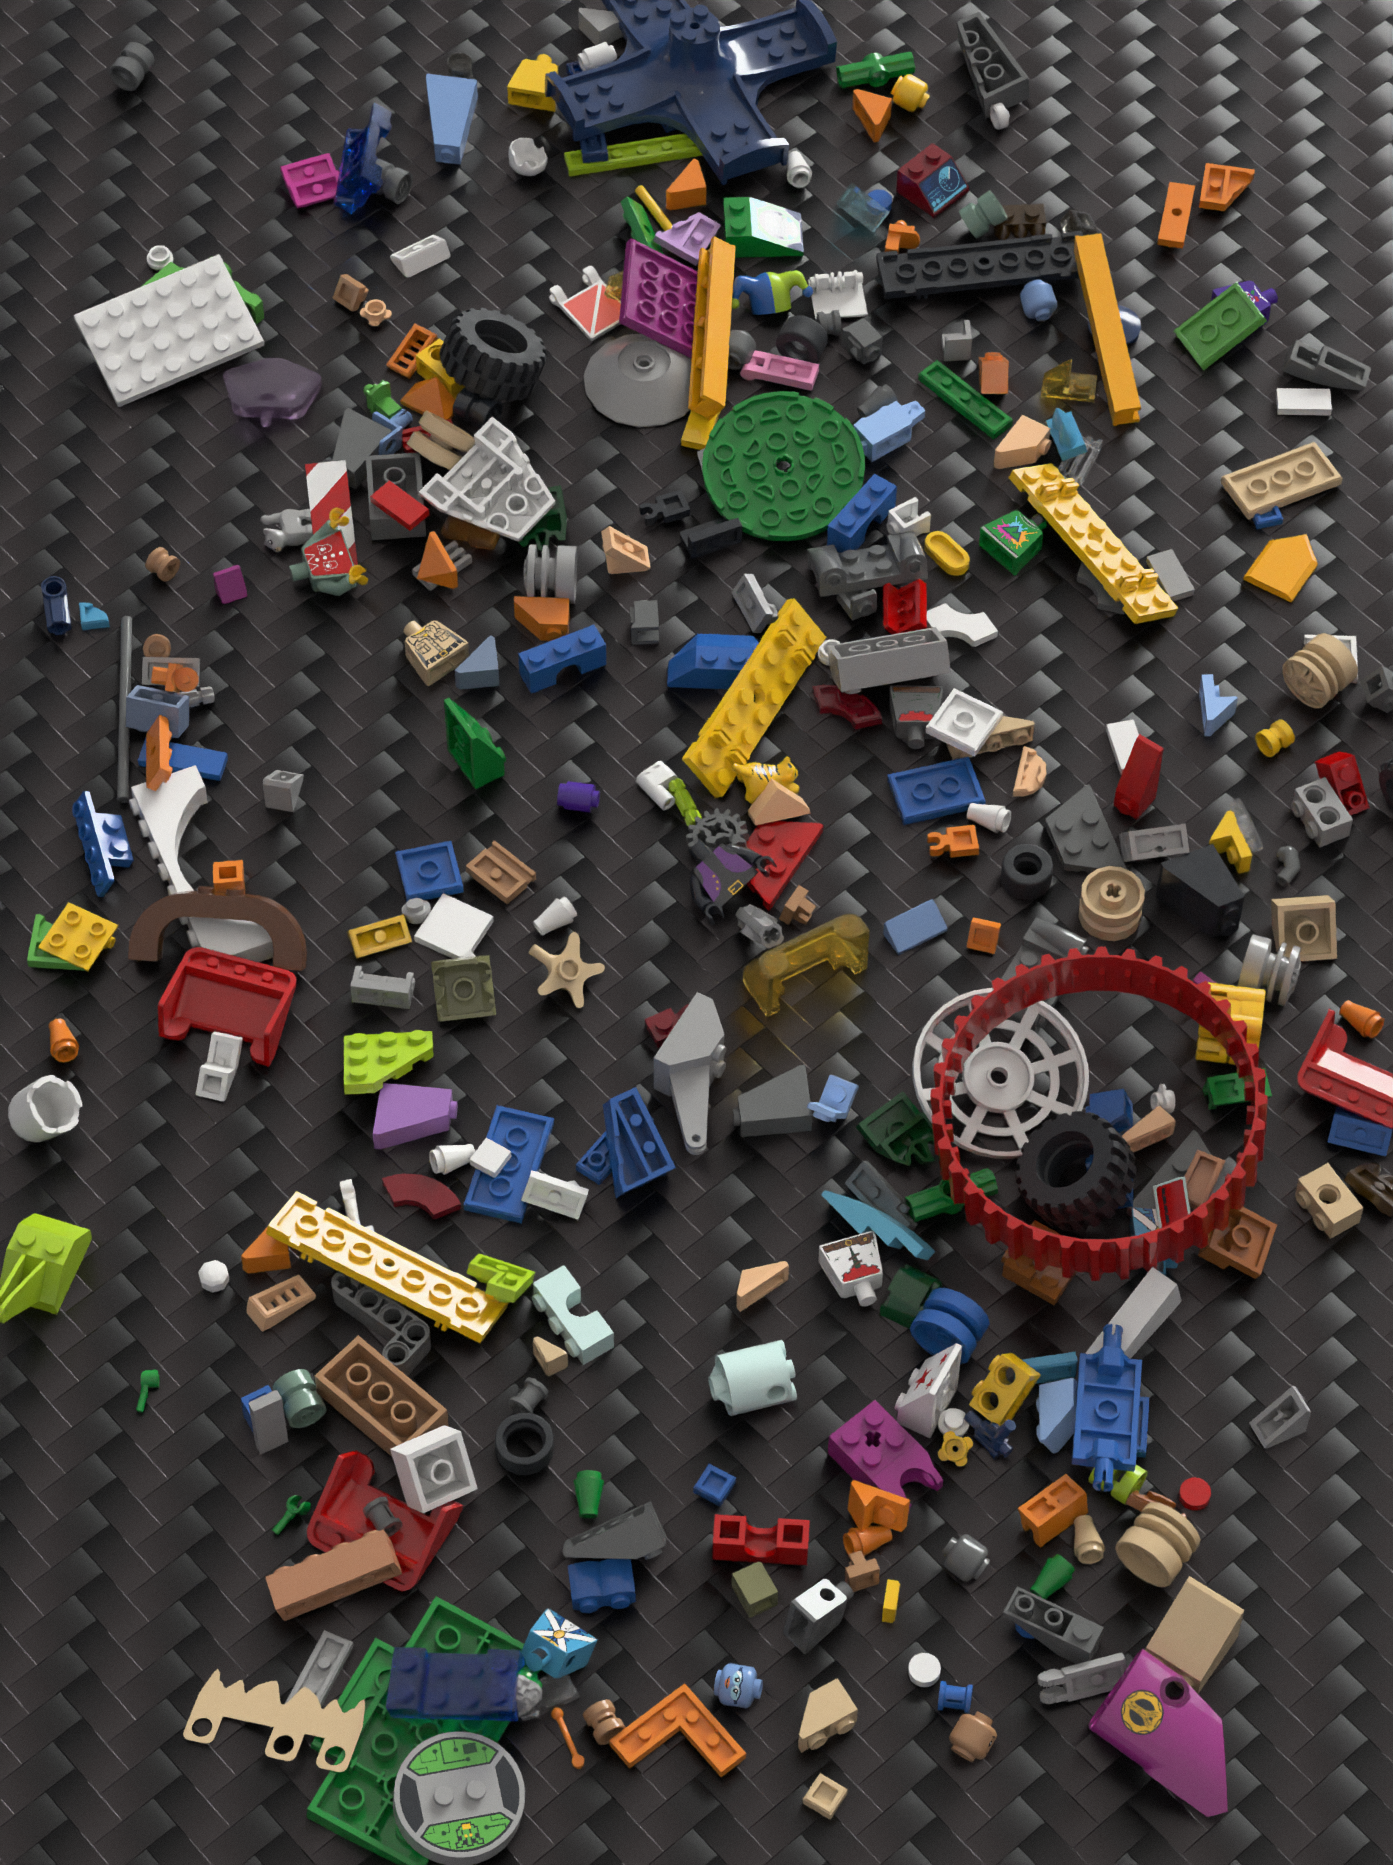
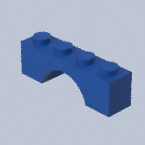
[1086,1089,1133,1209]

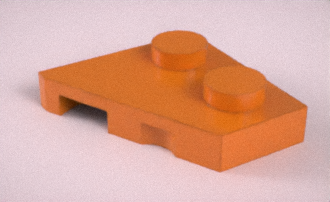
[1199,163,1255,211]

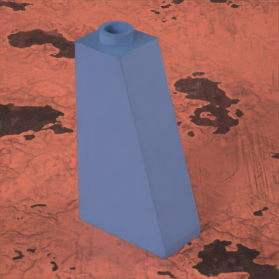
[426,74,478,165]

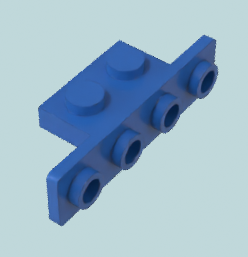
[72,791,134,897]

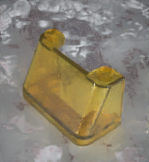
[743,914,870,1017]

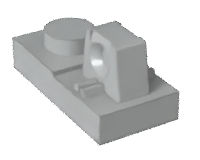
[731,574,778,633]

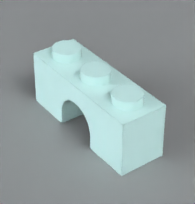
[532,1265,614,1365]

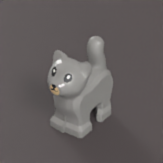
[261,509,313,552]

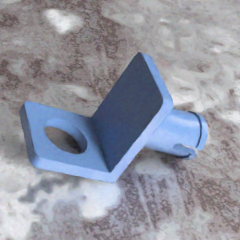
[372,409,413,455]

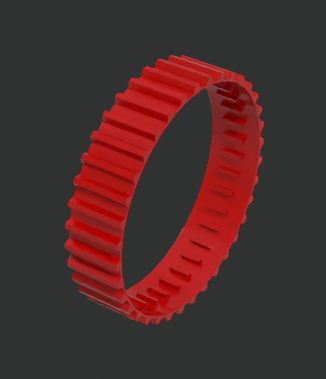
[930,947,1268,1281]

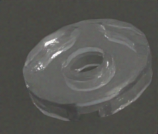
[1229,798,1264,853]

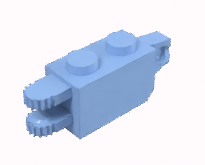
[853,401,925,462]

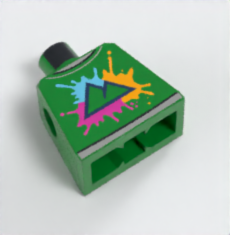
[979,511,1047,576]

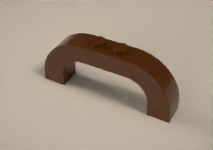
[128,886,307,971]

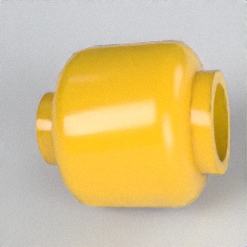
[890,74,930,112]

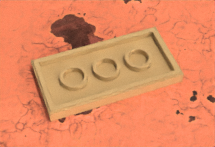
[1221,442,1342,519]

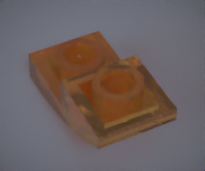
[440,515,501,550]

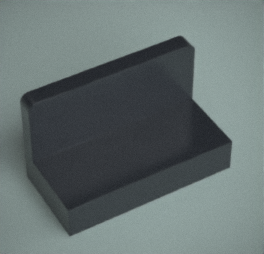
[680,517,742,559]

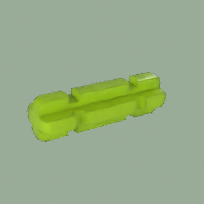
[668,778,702,826]

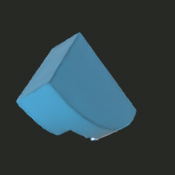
[79,603,110,630]

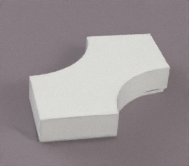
[927,603,998,647]

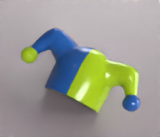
[732,270,813,315]

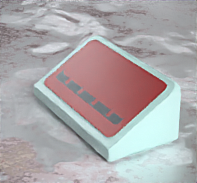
[1153,1177,1191,1229]

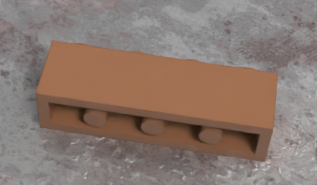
[266,1529,402,1621]

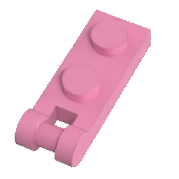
[740,350,819,391]

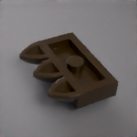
[993,204,1046,240]
[1344,1162,1393,1217]

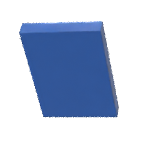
[887,757,986,825]

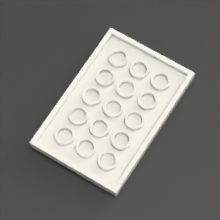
[74,254,264,407]

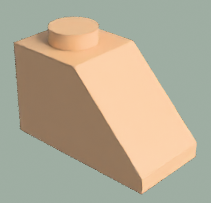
[994,415,1051,469]

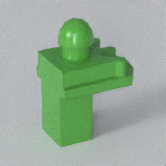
[363,380,402,419]

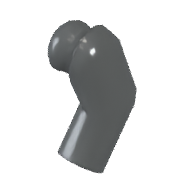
[1276,846,1301,887]

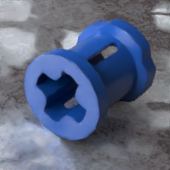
[937,1681,973,1714]

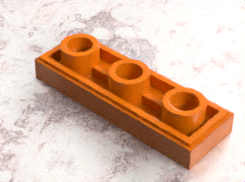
[1157,182,1195,249]
[146,714,172,791]

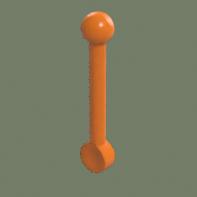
[551,1707,585,1769]

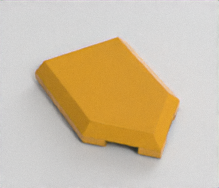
[1243,534,1318,603]

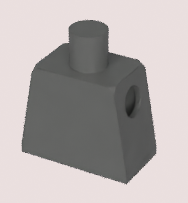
[783,1579,854,1654]

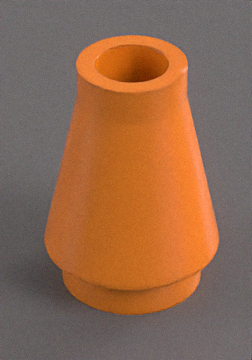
[1339,1000,1384,1038]
[49,1019,79,1062]
[843,1525,892,1556]

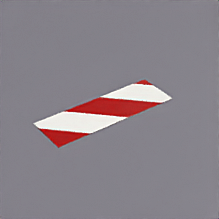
[305,460,358,565]

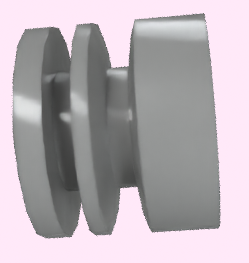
[524,545,577,604]
[1238,934,1301,1006]

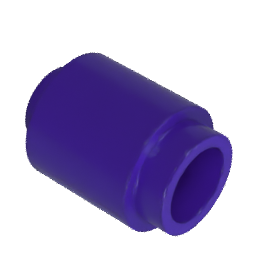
[557,781,600,813]

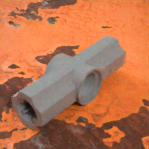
[735,904,784,949]

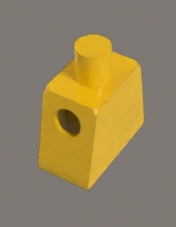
[507,54,558,112]

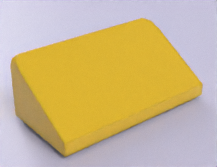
[347,914,412,958]

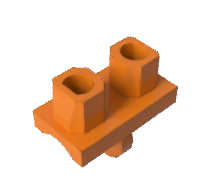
[151,663,199,693]

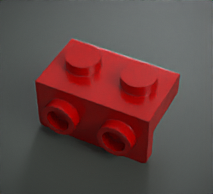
[883,578,927,634]

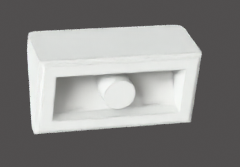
[390,235,450,278]

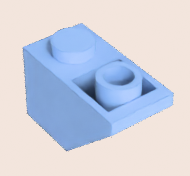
[1036,1378,1077,1453]

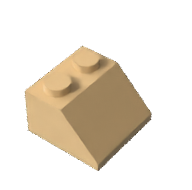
[1271,895,1337,961]

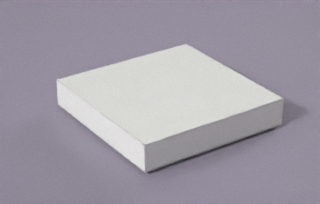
[926,688,1003,757]
[414,893,494,959]

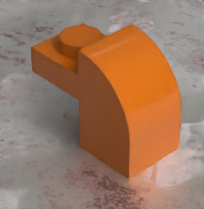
[213,860,245,894]

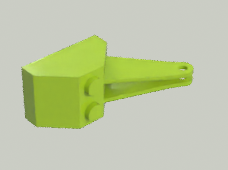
[0,1213,92,1323]

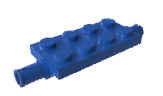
[1072,1324,1142,1492]

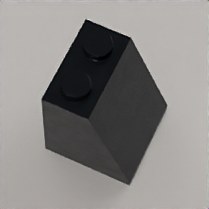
[1156,844,1245,938]

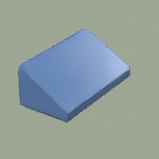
[883,899,948,955]

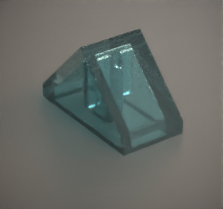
[836,182,889,232]

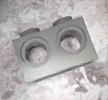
[1291,777,1353,848]

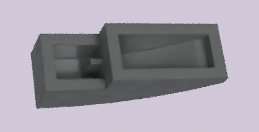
[1281,339,1371,390]

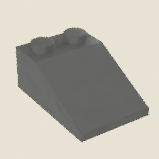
[562,1501,666,1560]

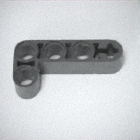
[331,1272,431,1376]

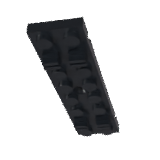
[876,231,1083,299]

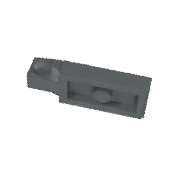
[845,1161,918,1231]

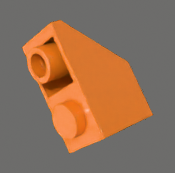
[978,352,1009,394]

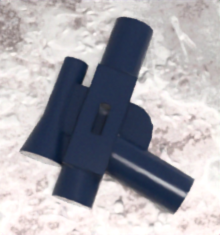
[964,1410,1016,1460]

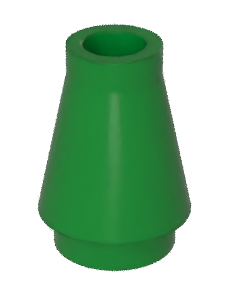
[573,1470,605,1519]
[1030,1554,1075,1600]

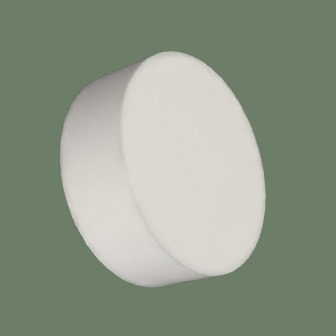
[908,1653,941,1687]

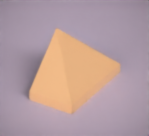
[737,1261,789,1312]

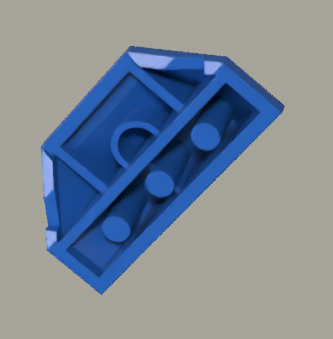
[667,634,759,690]

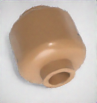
[949,1711,997,1762]

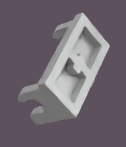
[350,966,415,1009]

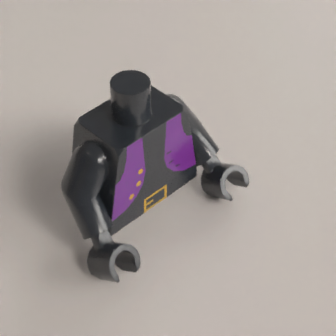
[688,839,777,925]

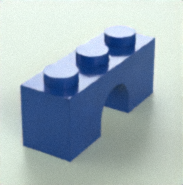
[827,474,897,553]
[518,625,606,694]

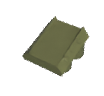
[431,955,496,1021]

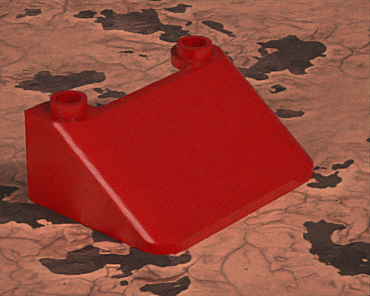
[158,947,296,1066]
[1297,1009,1393,1129]
[307,1450,464,1591]

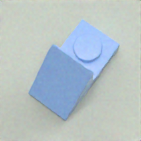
[1199,674,1238,736]

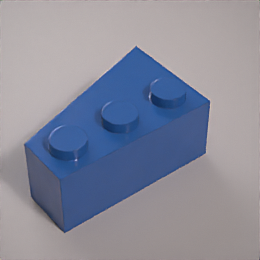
[603,1087,676,1198]

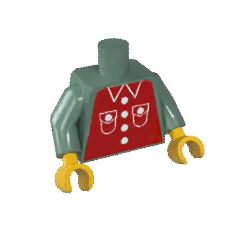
[289,508,368,596]

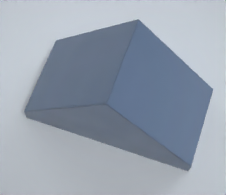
[455,635,499,690]

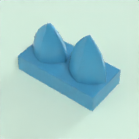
[1046,408,1087,461]

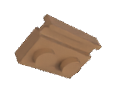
[466,841,536,904]

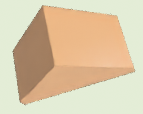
[748,778,810,825]

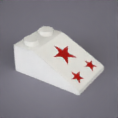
[895,1343,962,1438]

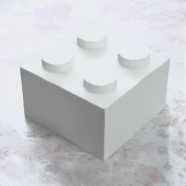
[390,1425,478,1513]

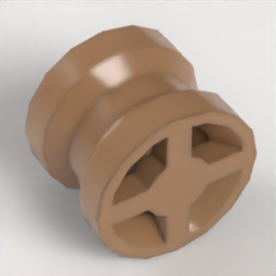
[145,547,180,582]

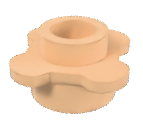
[360,299,392,326]

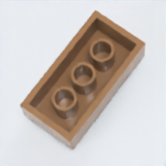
[315,1335,449,1456]

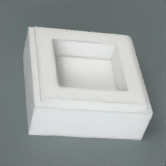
[470,1138,512,1178]

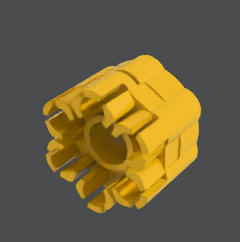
[1195,982,1265,1065]

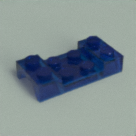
[334,103,392,214]
[386,1647,525,1721]

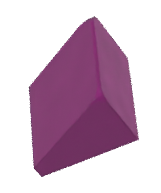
[213,565,247,604]

